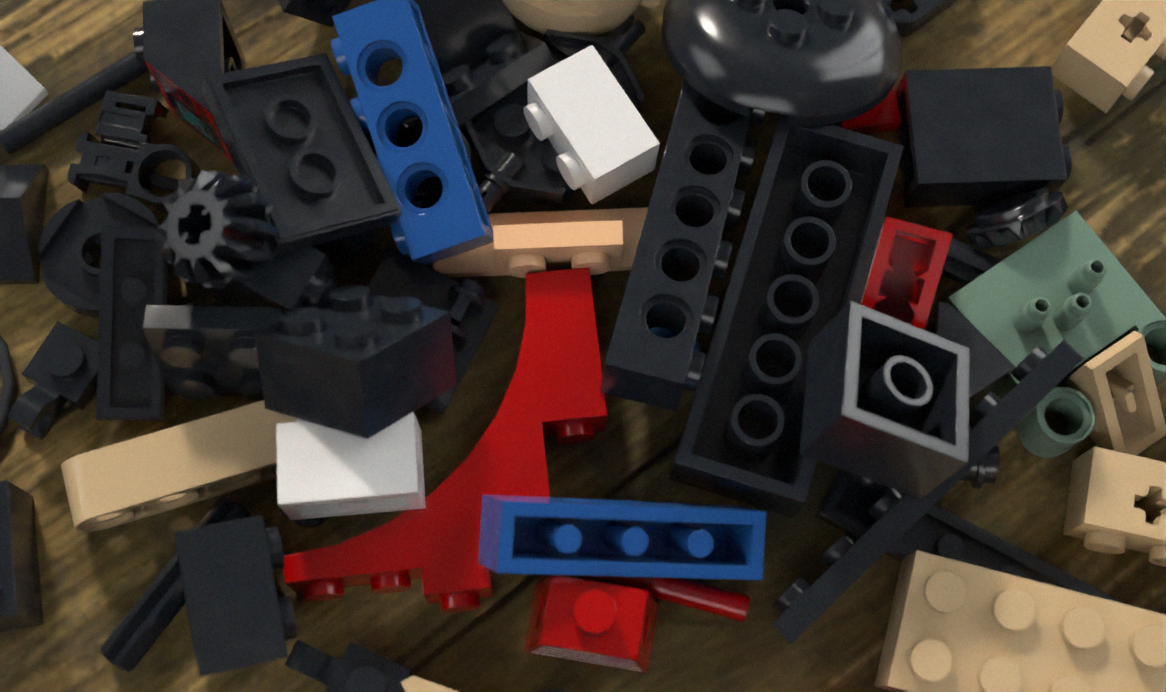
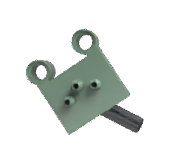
[925,211,1166,458]

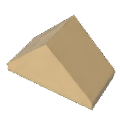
[1058,331,1166,456]

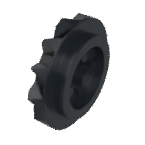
[966,188,1069,249]

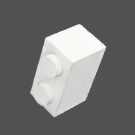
[523,45,660,204]
[276,412,426,520]

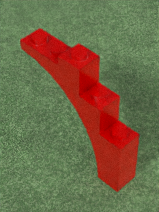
[284,267,607,613]

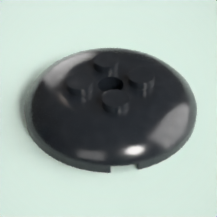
[661,0,903,126]

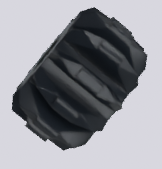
[154,170,278,290]

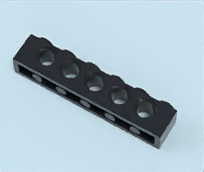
[600,80,765,412]

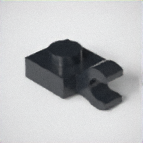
[8,321,98,440]
[284,640,412,692]

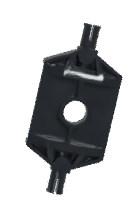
[465,15,646,213]

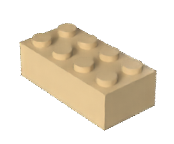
[874,550,1166,692]

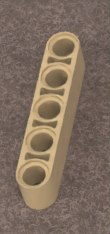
[61,400,296,532]

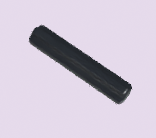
[100,495,251,672]

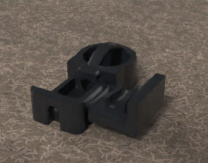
[67,90,201,212]

